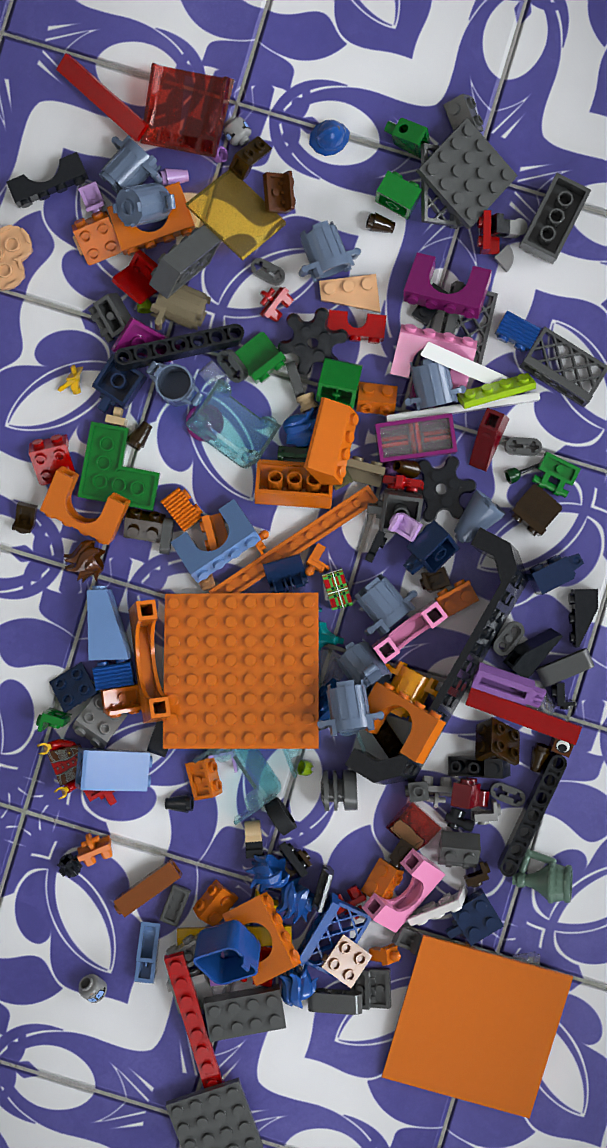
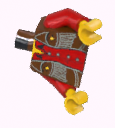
[37,739,93,800]

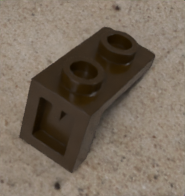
[229,136,272,181]
[372,719,403,758]

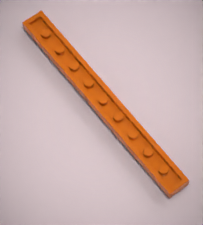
[209,485,378,593]

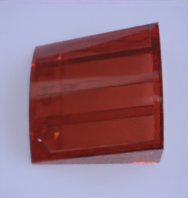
[140,63,235,158]

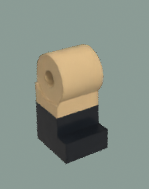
[244,820,264,859]

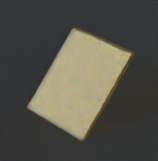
[185,169,286,261]

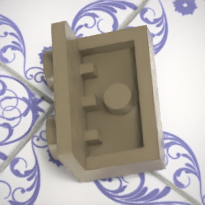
[346,456,386,487]

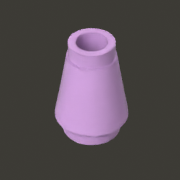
[160,168,189,187]

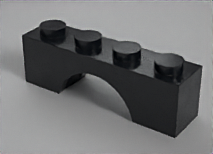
[6,152,89,208]

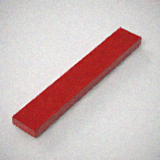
[56,53,149,142]
[465,687,582,745]

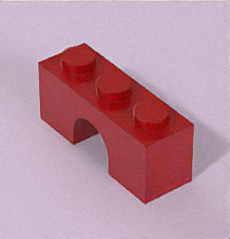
[327,310,387,344]

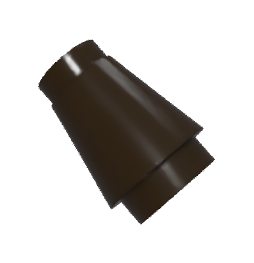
[366,212,395,233]
[127,421,153,451]
[393,460,421,479]
[530,742,551,773]

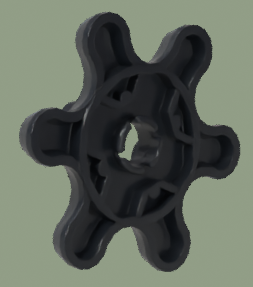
[278,307,348,375]
[406,456,477,523]

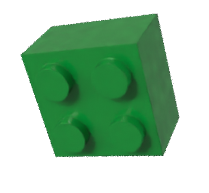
[375,171,422,220]

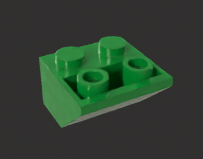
[316,358,363,409]

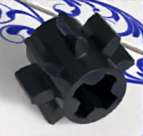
[57,853,83,878]

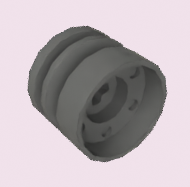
[321,769,358,811]

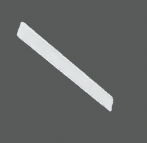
[421,342,509,384]

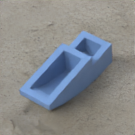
[134,922,160,984]

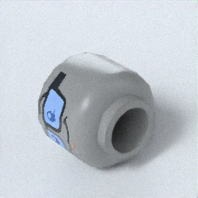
[223,116,251,147]
[79,974,107,1003]

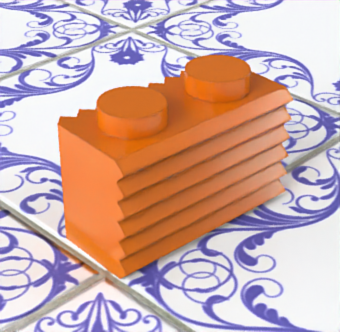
[160,487,203,532]

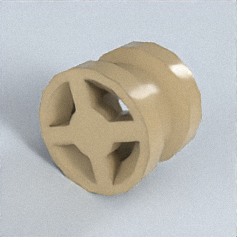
[296,392,319,413]

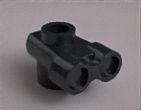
[444,807,475,832]

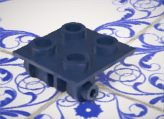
[263,553,309,593]
[49,662,99,713]

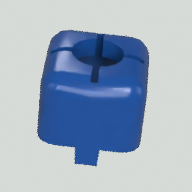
[193,920,261,985]

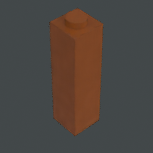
[114,858,183,918]

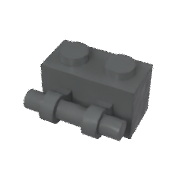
[88,293,131,343]
[438,830,481,869]

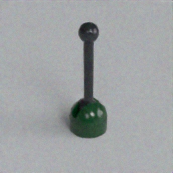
[505,463,540,484]

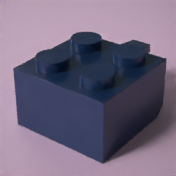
[92,354,147,413]
[403,520,460,575]
[527,553,584,595]
[445,888,504,946]

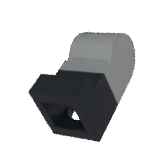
[491,213,528,238]

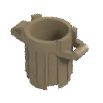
[150,285,211,331]

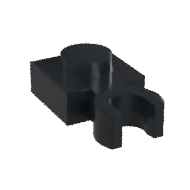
[365,530,387,563]

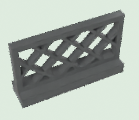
[421,143,464,229]
[440,281,498,365]
[519,327,607,408]

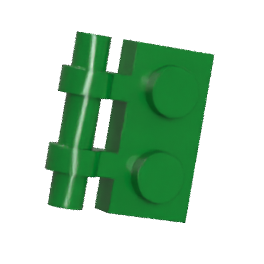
[531,452,581,498]

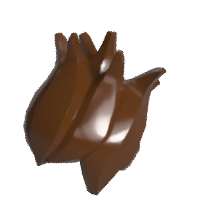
[63,540,106,583]

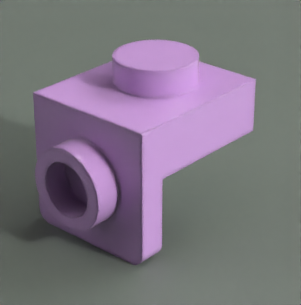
[78,181,105,213]
[388,513,423,542]

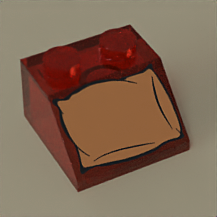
[386,800,441,851]

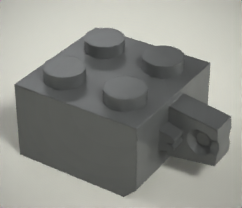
[366,489,423,536]

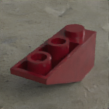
[469,408,509,472]

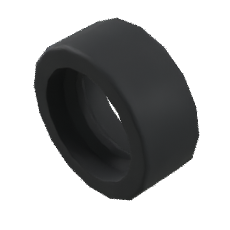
[264,797,297,836]

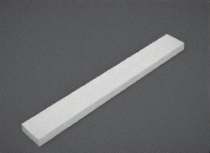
[385,392,540,422]

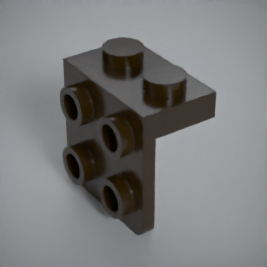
[509,484,562,537]
[475,717,520,766]

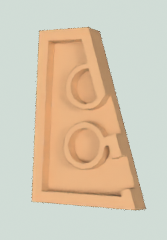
[319,274,380,313]

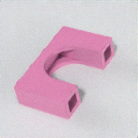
[390,324,477,388]
[371,601,448,664]
[362,848,446,933]

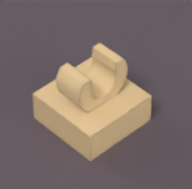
[105,406,128,428]

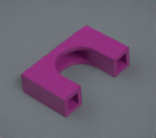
[404,252,492,319]

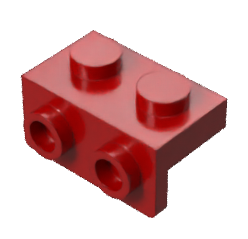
[477,210,500,255]

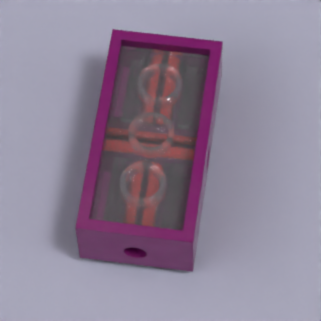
[374,413,458,464]

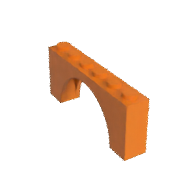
[128,599,171,724]

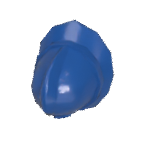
[309,120,350,156]

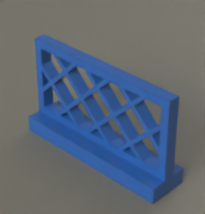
[297,892,372,978]

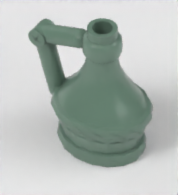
[512,849,573,904]

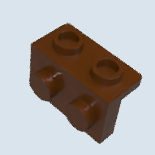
[263,171,296,214]

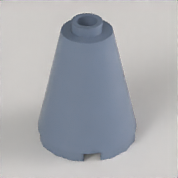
[454,490,506,543]

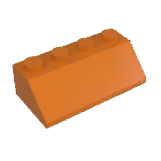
[304,397,359,485]
[255,459,333,509]

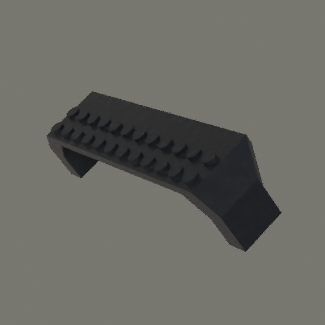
[345,527,529,785]

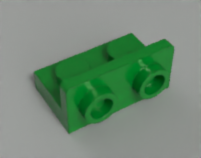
[36,707,72,732]

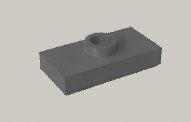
[159,883,191,927]

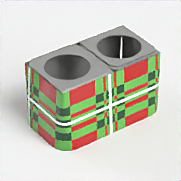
[321,568,353,610]

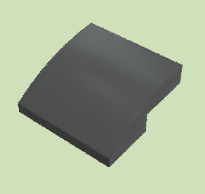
[312,865,334,913]
[350,968,391,1010]

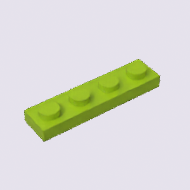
[457,373,536,409]

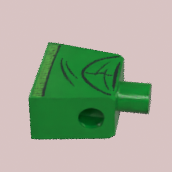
[384,118,430,159]

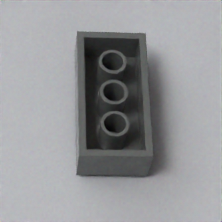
[519,173,591,264]
[149,223,223,299]
[204,983,286,1042]

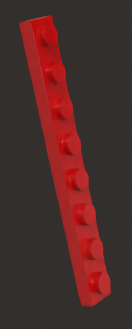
[164,951,223,1089]

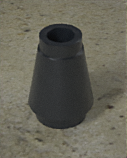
[165,794,194,813]

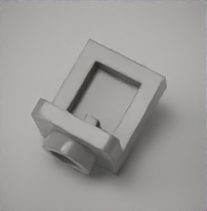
[472,799,501,825]

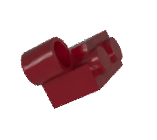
[450,777,490,809]

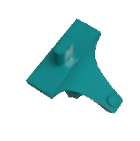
[319,622,344,651]

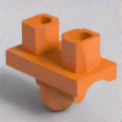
[77,833,113,867]

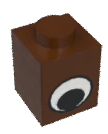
[549,737,574,758]

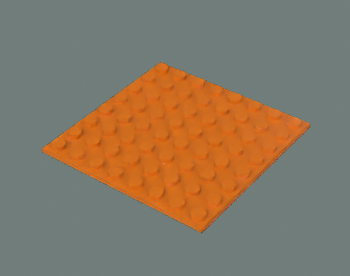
[163,593,319,749]
[382,934,573,1119]

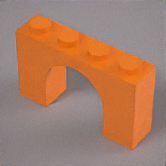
[107,182,195,256]
[40,466,131,545]
[364,681,446,764]
[222,892,301,986]

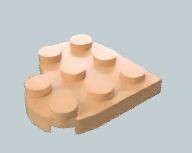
[0,225,33,291]

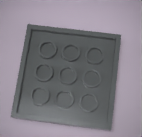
[416,118,518,229]
[165,1077,263,1148]

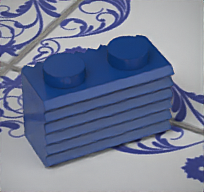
[494,311,541,352]
[92,659,136,691]

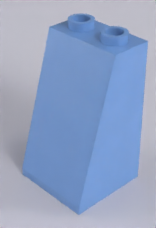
[87,585,133,660]
[75,748,153,792]

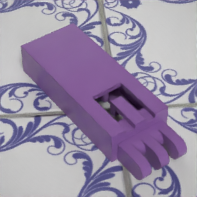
[471,662,547,708]

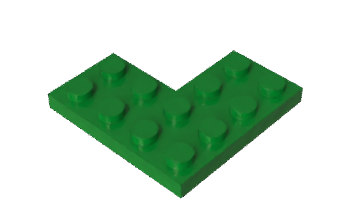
[77,421,160,511]

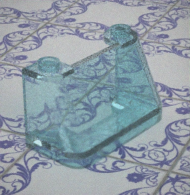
[186,379,281,469]

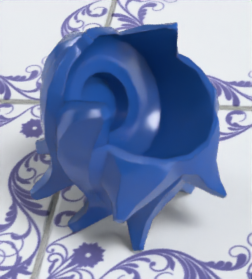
[282,407,317,447]
[246,854,290,894]
[276,877,314,924]
[278,964,319,1009]

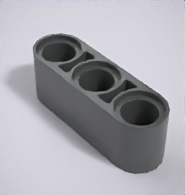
[536,648,595,687]
[308,988,362,1015]

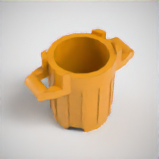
[385,660,439,722]

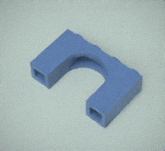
[171,499,262,583]

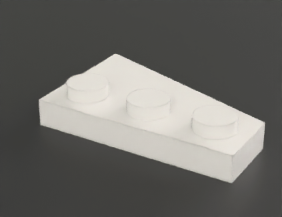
[408,885,468,926]

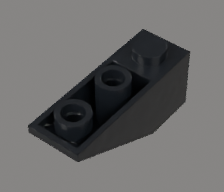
[568,589,598,647]
[503,628,563,678]
[448,756,511,779]

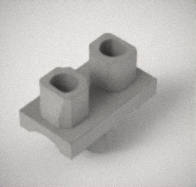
[422,776,453,808]

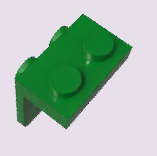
[235,332,286,384]

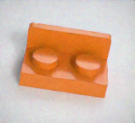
[434,579,479,617]
[185,757,223,801]

